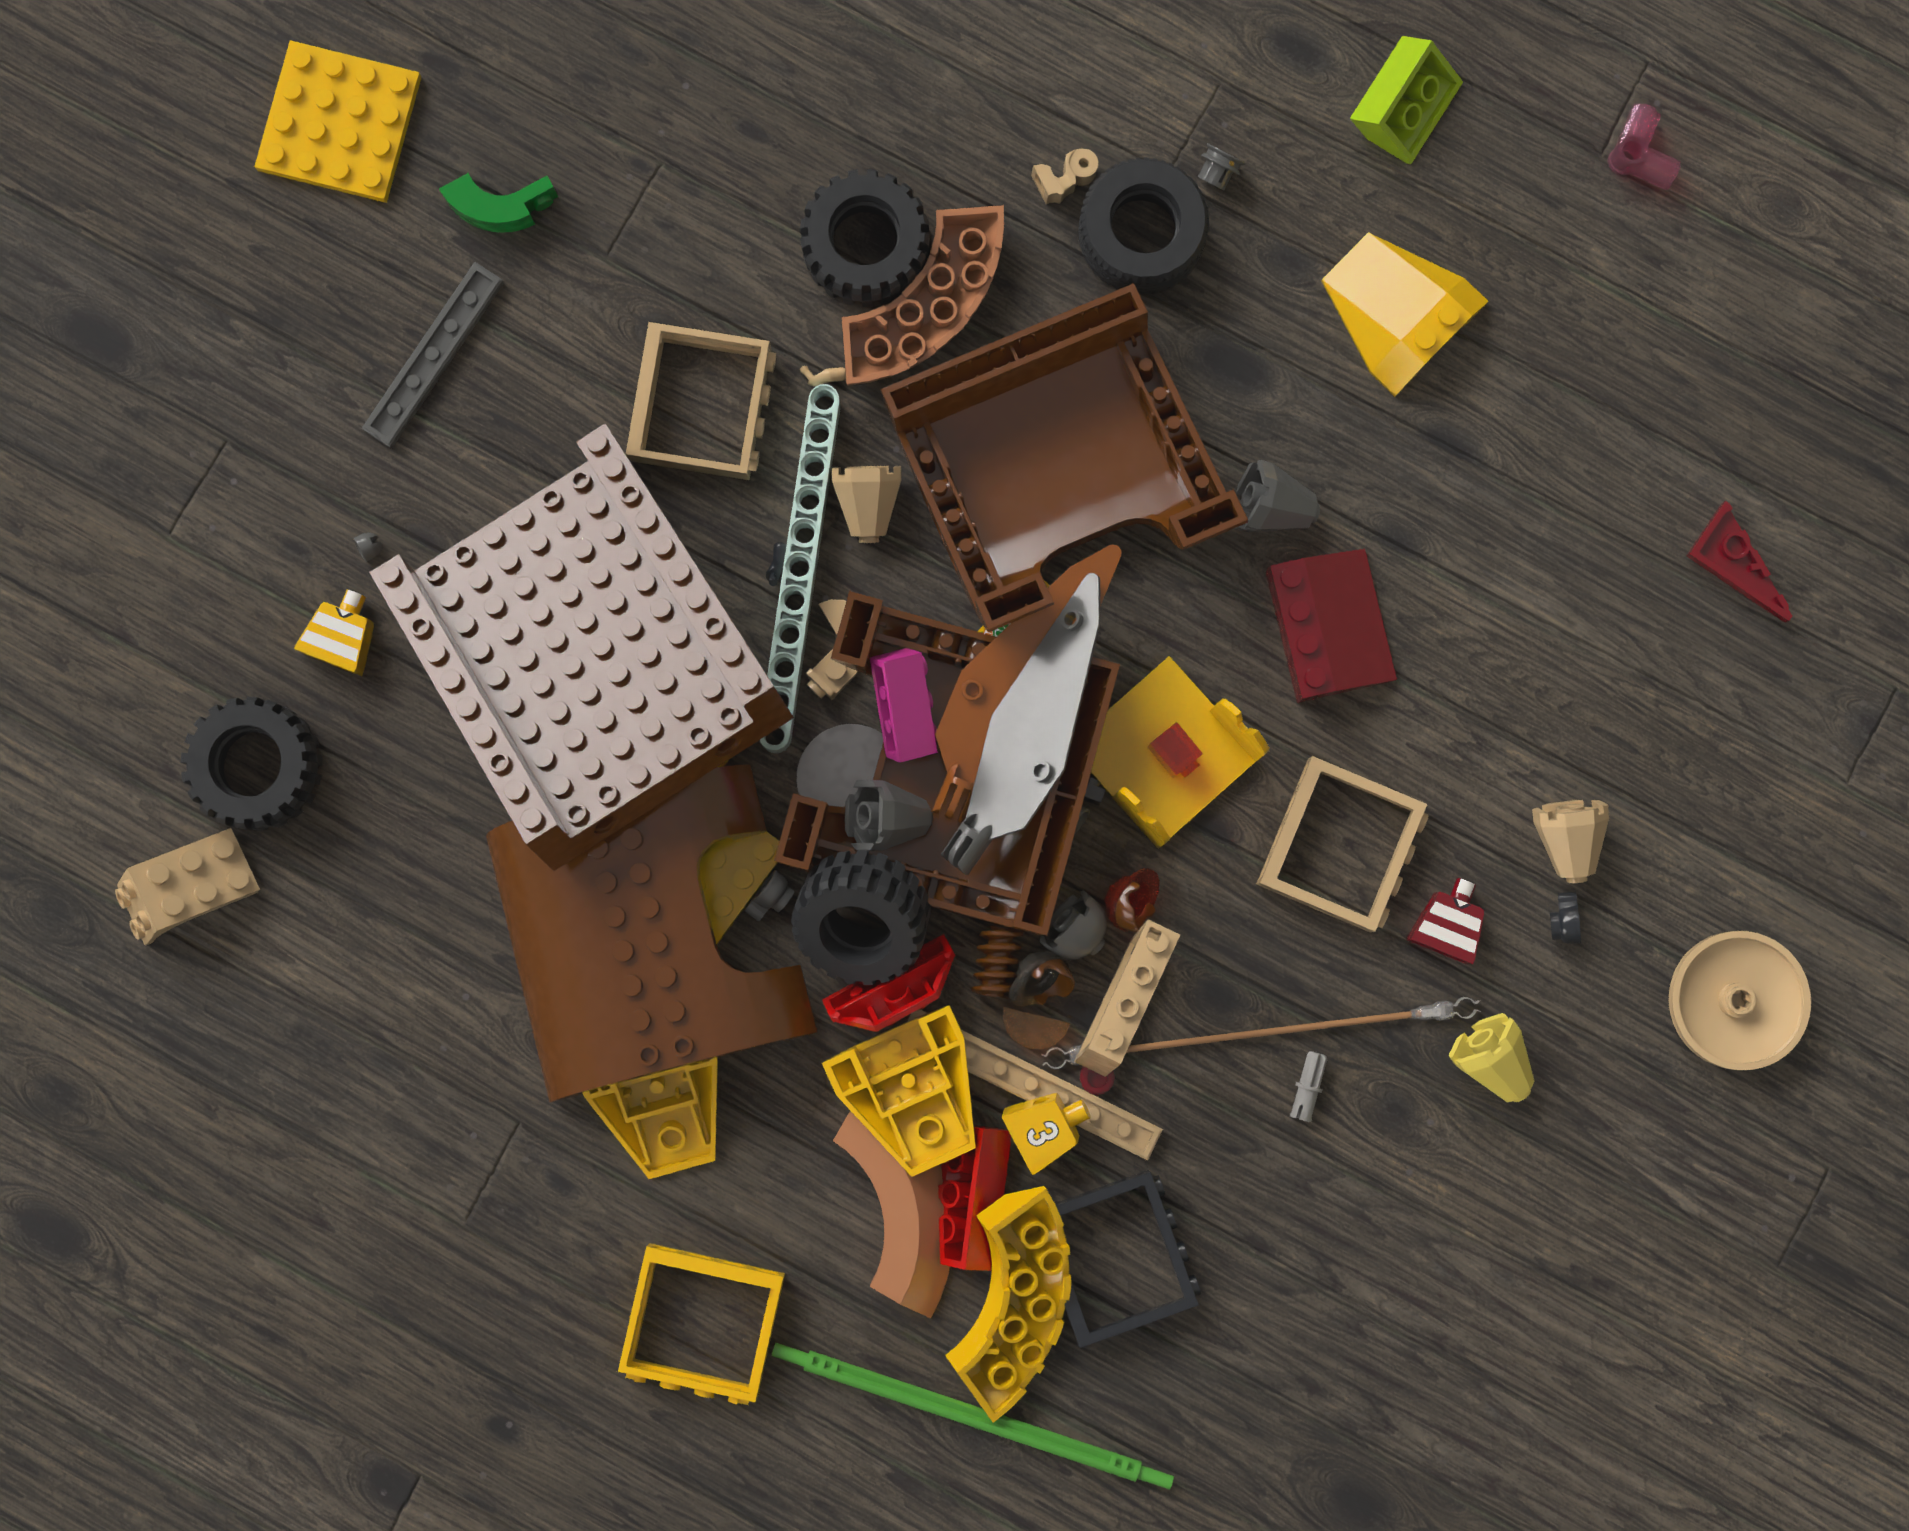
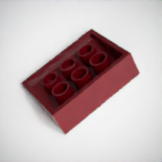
[1265,549,1397,703]

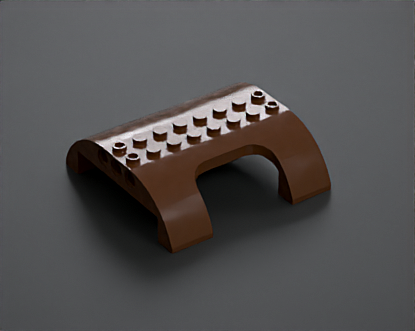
[881,283,1248,632]
[774,591,1120,936]
[486,765,818,1102]

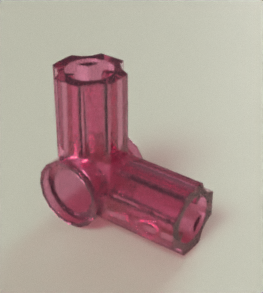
[1608,103,1681,190]

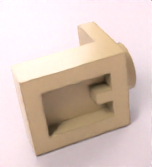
[806,649,859,700]

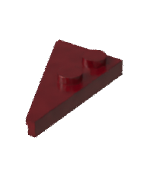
[1686,501,1793,623]

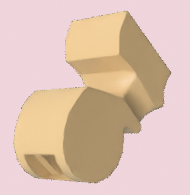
[1031,149,1098,205]

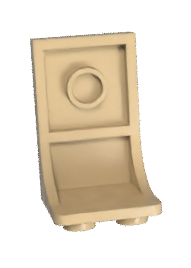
[115,828,260,945]

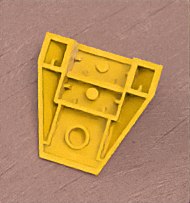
[1321,232,1489,397]
[822,1005,976,1177]
[583,1057,718,1179]

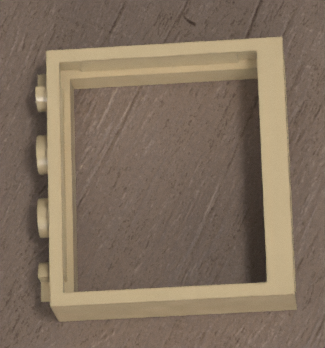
[626,322,776,480]
[1256,756,1428,932]
[1074,919,1180,1077]

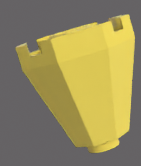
[1449,1013,1534,1103]

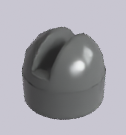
[353,532,382,562]

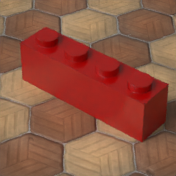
[938,1125,1012,1271]

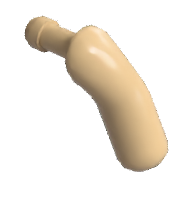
[800,365,846,386]

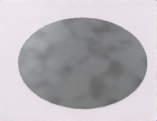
[797,724,883,807]

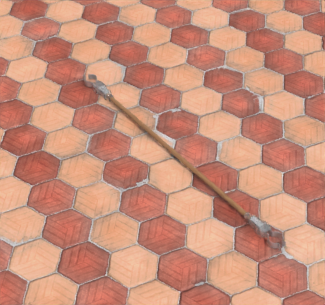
[1041,997,1481,1069]

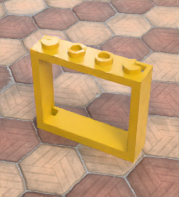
[618,1243,785,1405]

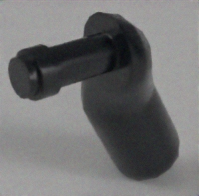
[766,542,787,586]

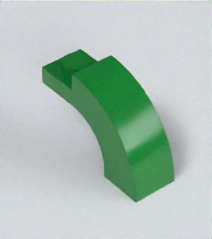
[439,173,558,233]

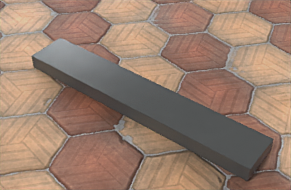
[362,262,504,449]

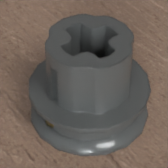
[1198,143,1246,190]

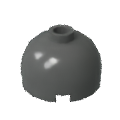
[1040,890,1107,961]

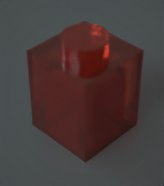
[1147,722,1203,778]

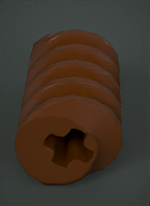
[971,926,1024,999]

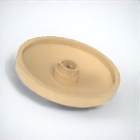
[1669,931,1811,1070]

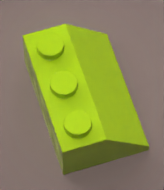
[1350,36,1463,164]

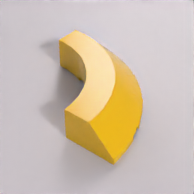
[945,1186,1071,1423]

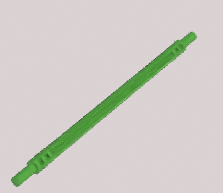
[771,1343,1174,1490]

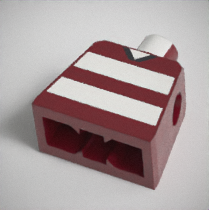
[1406,878,1484,965]

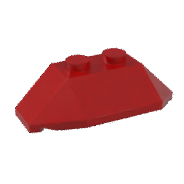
[822,934,955,1032]

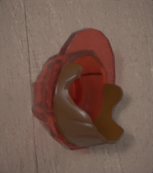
[1104,868,1160,932]

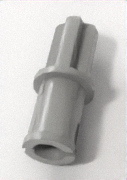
[1290,1052,1327,1122]

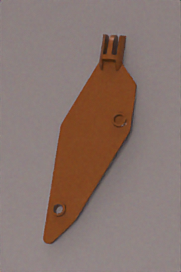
[932,545,1122,824]

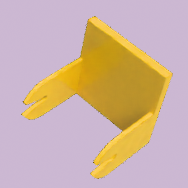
[1091,656,1269,849]

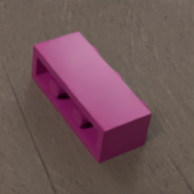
[870,648,938,763]

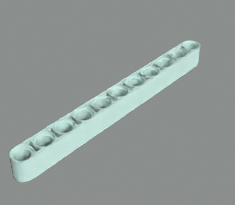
[760,384,840,753]

